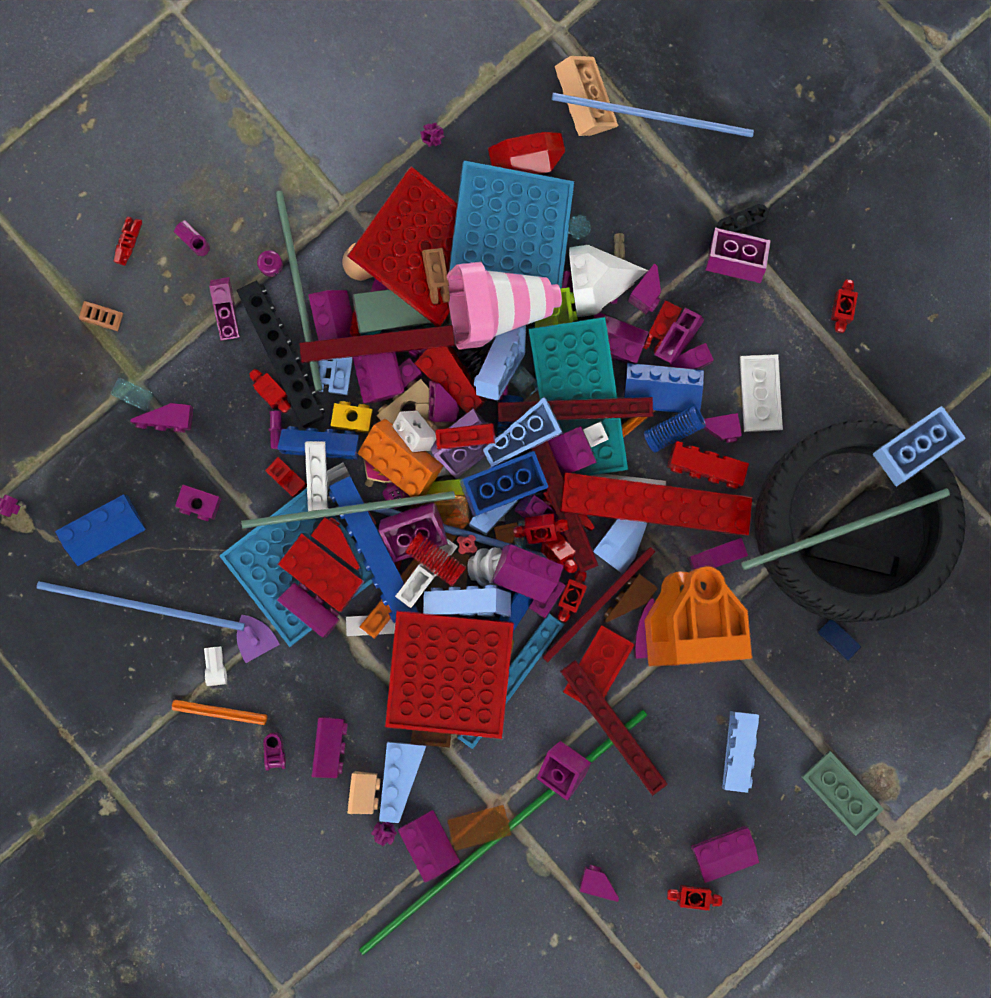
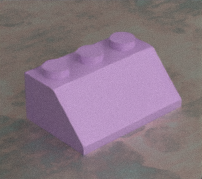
[431,409,497,479]

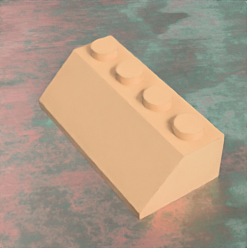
[555,56,618,136]

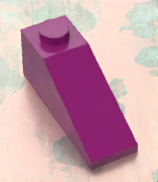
[688,538,748,571]

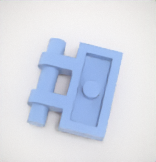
[318,357,353,395]

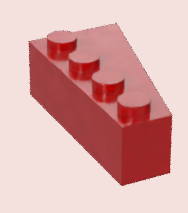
[414,346,487,413]
[667,441,749,489]

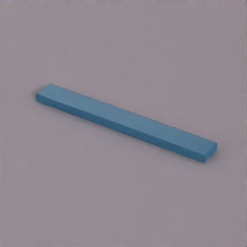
[457,613,564,749]

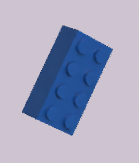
[459,451,549,517]

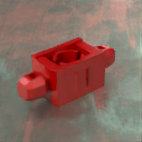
[831,280,858,333]
[249,369,291,413]
[514,513,568,544]
[541,532,578,573]
[558,570,587,622]
[667,885,723,911]

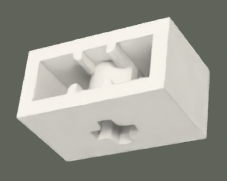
[392,410,436,452]

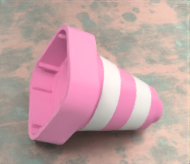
[447,262,562,349]

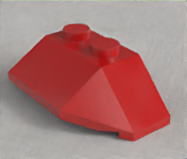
[488,132,565,175]

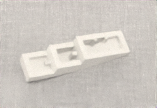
[395,539,458,608]

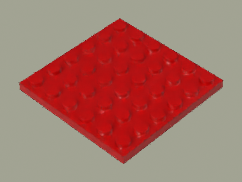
[347,166,457,327]
[385,610,514,739]

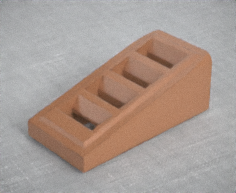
[79,301,123,331]

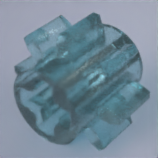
[568,215,591,239]

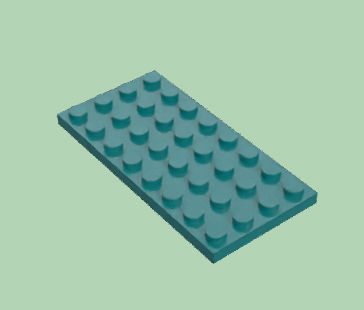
[529,317,628,479]

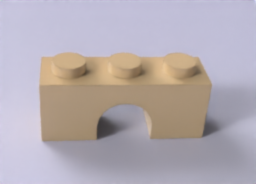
[377,379,429,424]

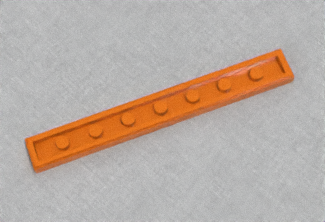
[359,507,471,639]

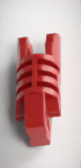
[114,216,142,266]

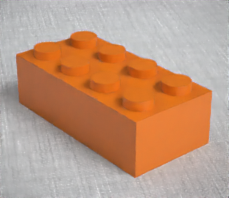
[357,419,444,497]

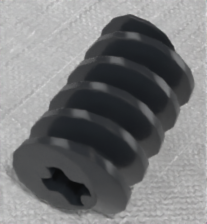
[459,347,486,378]

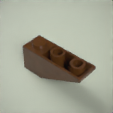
[604,574,658,623]

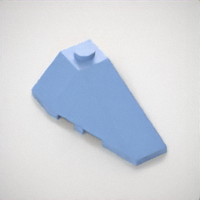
[593,519,647,574]

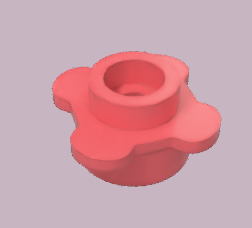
[457,535,477,555]

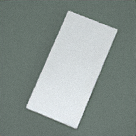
[739,354,783,432]

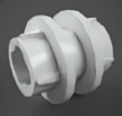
[467,548,502,587]

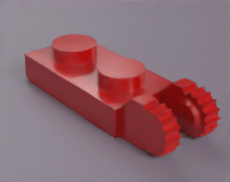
[643,300,682,354]

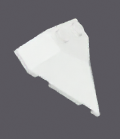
[569,245,648,317]

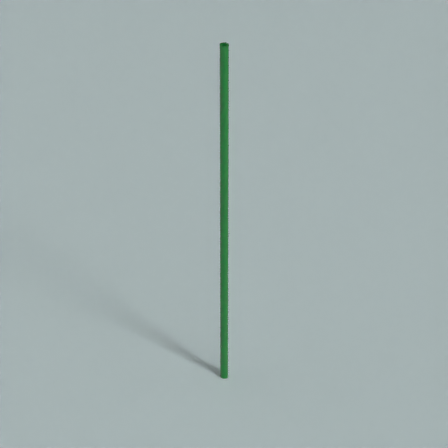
[359,709,647,955]

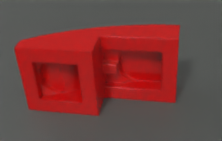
[265,457,307,498]

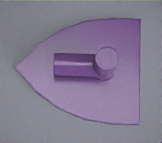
[237,615,280,663]

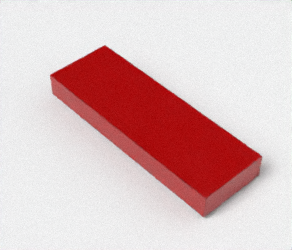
[436,423,495,449]

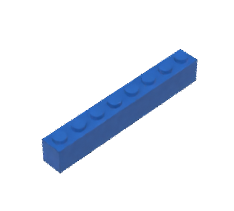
[328,476,418,623]

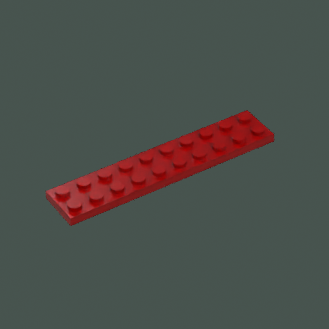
[560,472,752,536]

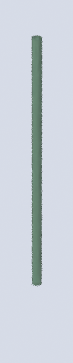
[275,191,323,391]
[741,488,950,570]
[241,491,455,528]

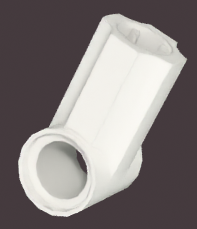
[327,463,350,490]
[204,647,227,686]

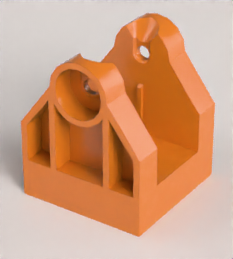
[645,566,752,666]

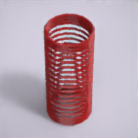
[405,533,466,586]

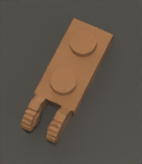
[422,248,450,304]

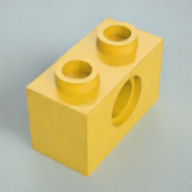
[331,401,373,434]

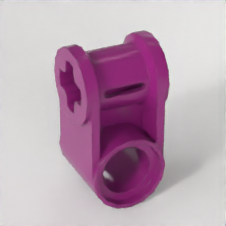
[263,732,286,771]

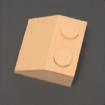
[348,771,381,814]

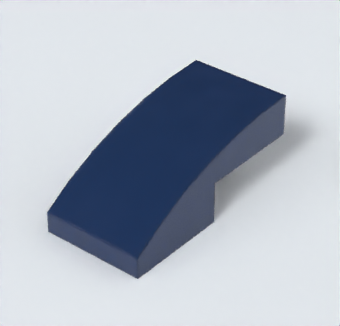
[818,619,861,661]

